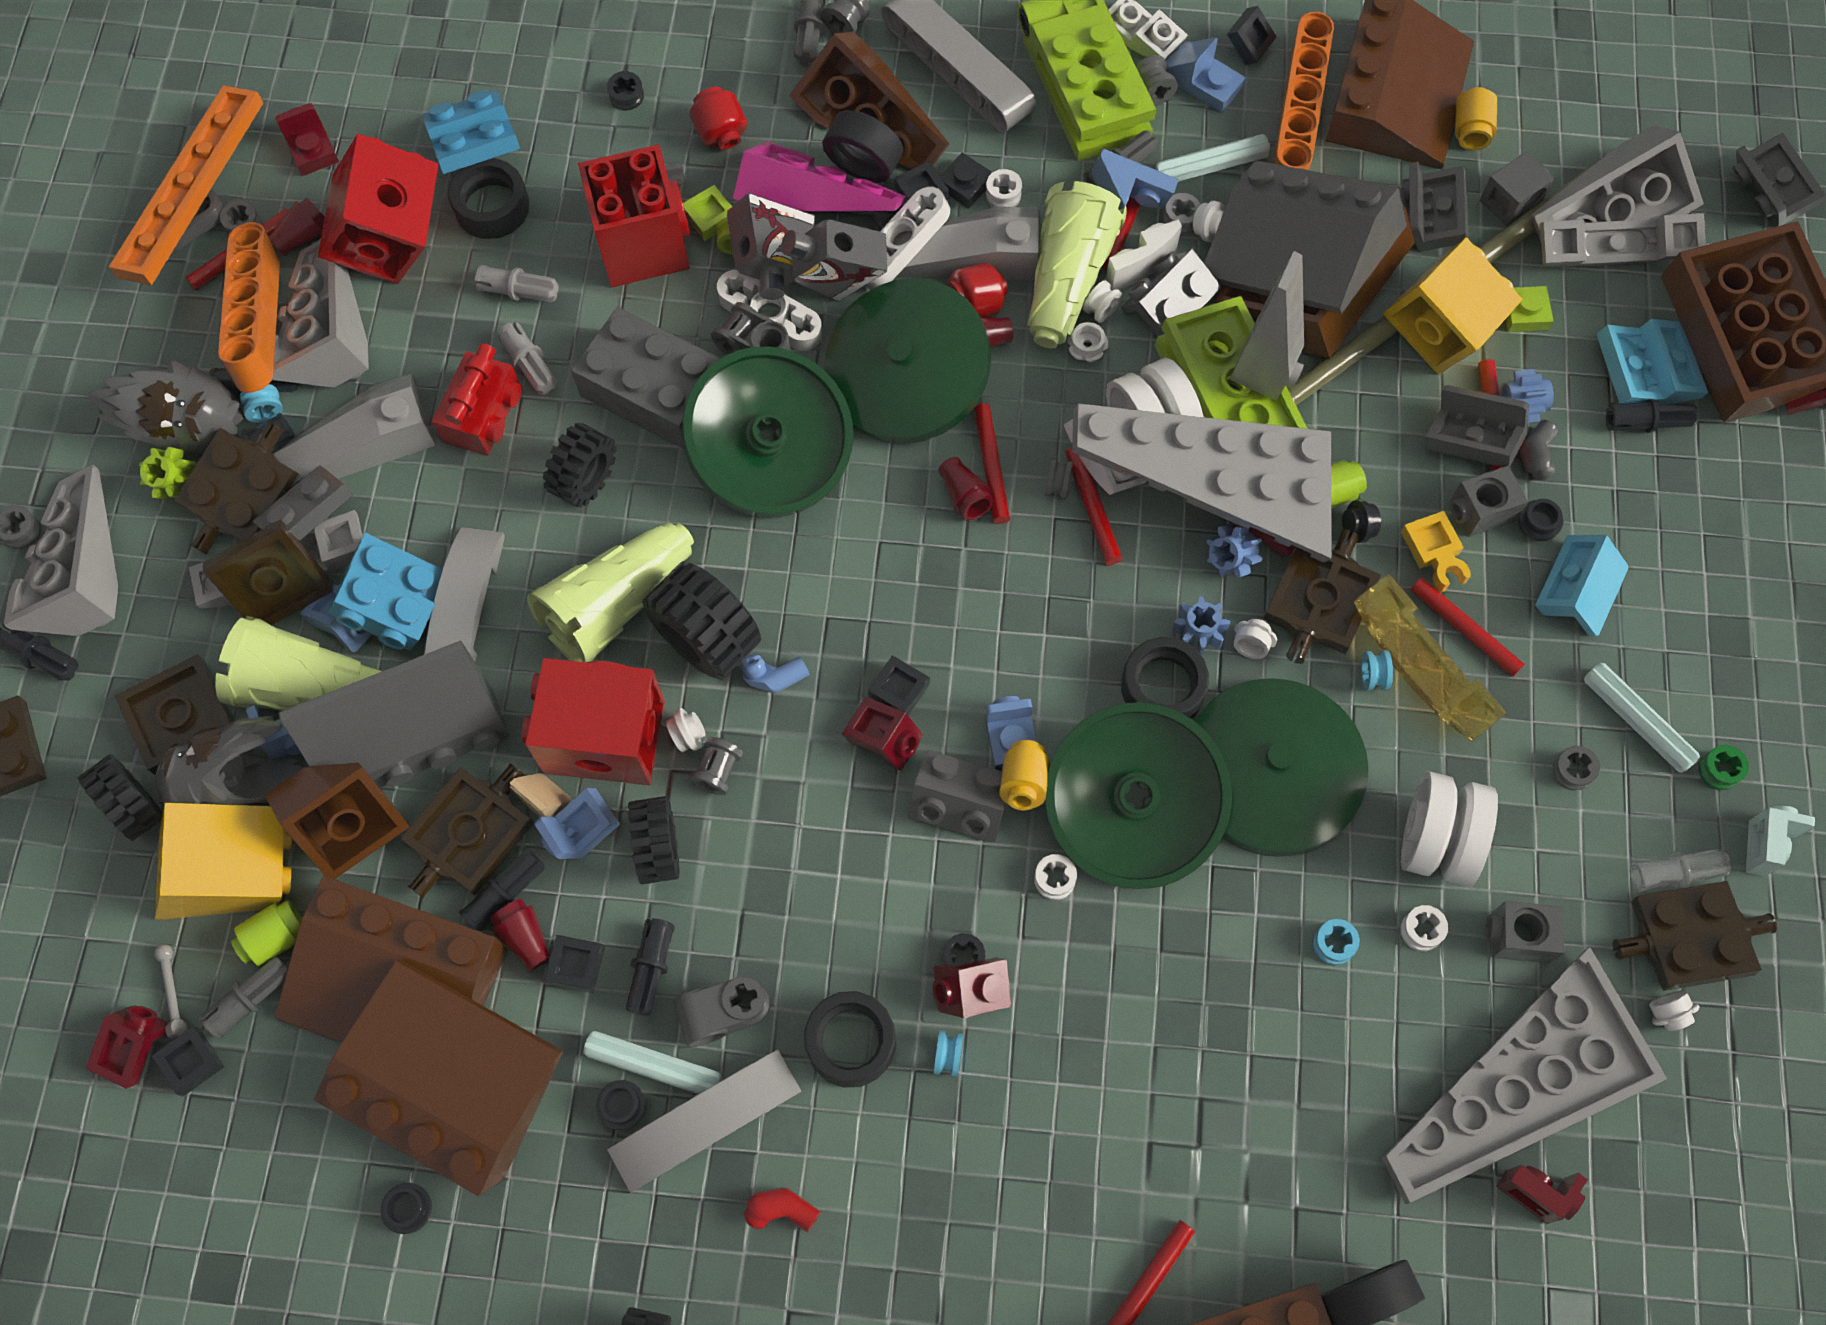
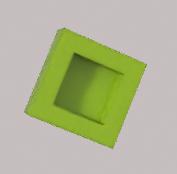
[683,185,732,241]
[1505,286,1554,332]

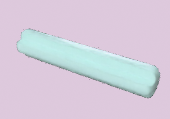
[1155,134,1271,181]
[1584,663,1700,773]
[583,1031,722,1094]

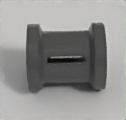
[688,737,744,795]

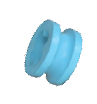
[240,385,283,423]
[1361,650,1393,691]
[1313,919,1360,965]
[934,1030,963,1077]

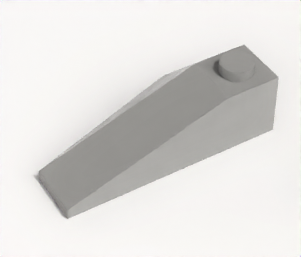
[1531,125,1704,242]
[887,206,1039,280]
[272,239,369,388]
[1230,251,1304,401]
[273,374,435,490]
[4,465,118,636]

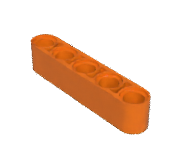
[1272,12,1334,170]
[218,222,280,393]

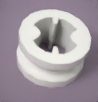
[986,169,1022,207]
[1083,280,1123,323]
[1034,854,1077,900]
[1400,905,1448,952]

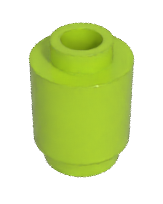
[1331,460,1367,509]
[231,900,303,967]

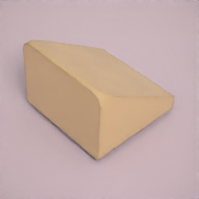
[509,773,572,817]

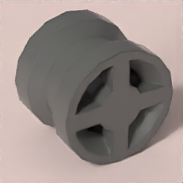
[821,0,870,34]
[1135,55,1178,106]

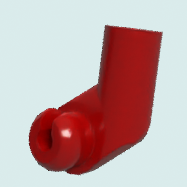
[744,1187,821,1232]

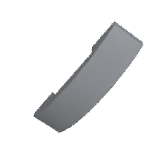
[1540,213,1706,266]
[189,510,363,609]
[425,527,505,661]
[607,1049,802,1193]

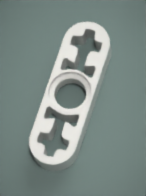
[865,187,950,289]
[717,270,822,351]

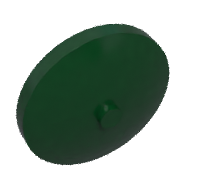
[824,278,991,444]
[681,347,853,518]
[1195,678,1368,857]
[1045,702,1232,889]

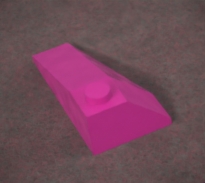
[733,141,906,211]

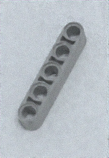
[881,0,1036,133]

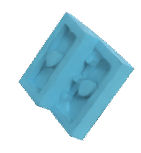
[1596,319,1708,404]

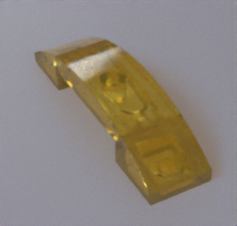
[1354,574,1507,741]

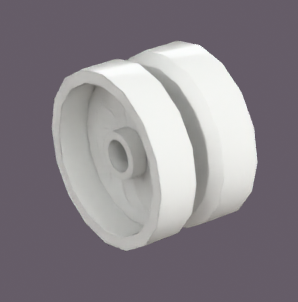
[1106,357,1204,417]
[1401,771,1498,887]

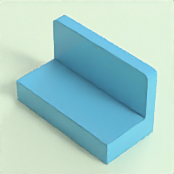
[1535,535,1628,636]

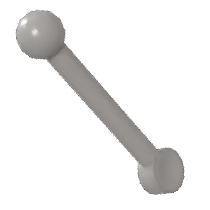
[154,944,188,1040]

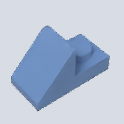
[1166,37,1246,113]
[1091,149,1179,210]

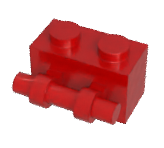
[431,343,522,456]

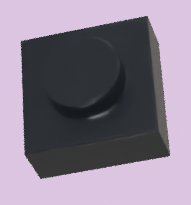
[1227,6,1277,65]
[940,152,992,209]
[894,161,949,210]
[868,655,930,715]
[544,935,605,993]
[151,1026,224,1097]

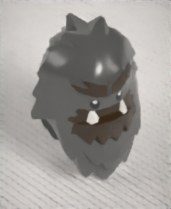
[88,360,245,455]
[154,716,304,808]

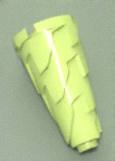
[1027,181,1127,349]
[527,522,694,662]
[215,616,382,711]

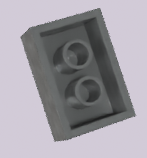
[571,307,721,449]

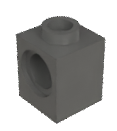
[1479,151,1554,226]
[1450,465,1528,537]
[1485,901,1564,963]

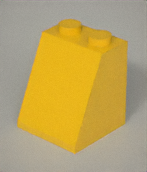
[1382,237,1523,374]
[155,803,292,920]

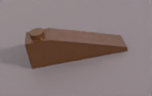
[789,32,950,169]

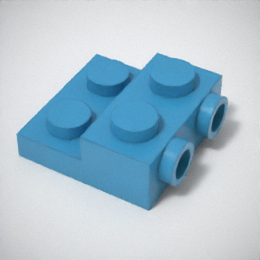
[422,90,520,174]
[326,532,443,651]

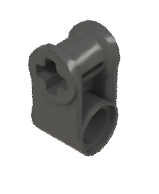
[711,302,791,354]
[673,976,770,1048]

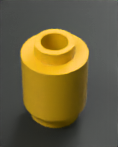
[1455,87,1497,150]
[999,740,1050,811]

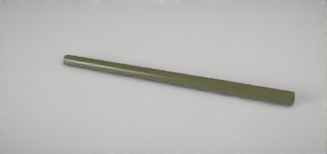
[1287,159,1601,406]

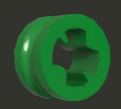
[1699,745,1749,791]

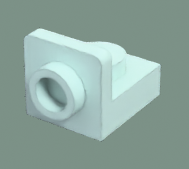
[1746,805,1815,876]

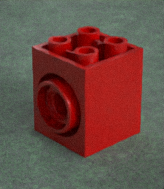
[318,133,438,284]
[578,144,690,288]
[522,658,665,785]

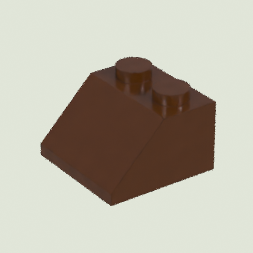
[265,762,410,879]

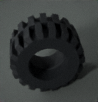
[642,561,761,680]

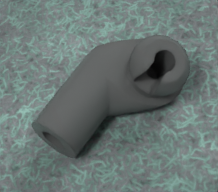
[1518,420,1558,481]

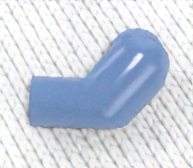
[741,654,810,693]

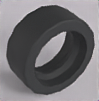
[822,110,903,183]
[448,158,529,239]
[1121,637,1209,718]
[804,991,896,1088]
[1321,1259,1425,1325]

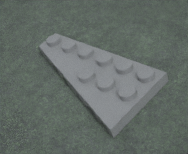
[1072,403,1331,563]
[1382,947,1667,1204]

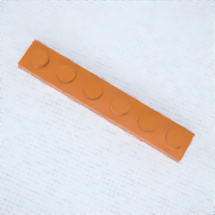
[109,85,263,285]

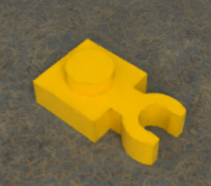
[1401,511,1471,592]

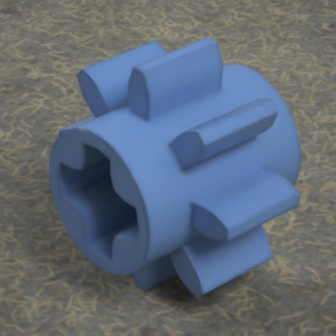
[1500,369,1554,423]
[1206,523,1262,578]
[1172,596,1230,655]

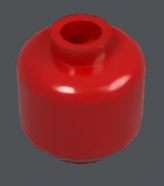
[689,86,748,150]
[945,263,1008,317]

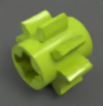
[139,447,196,500]

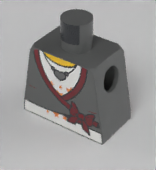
[727,193,815,300]
[781,220,887,302]

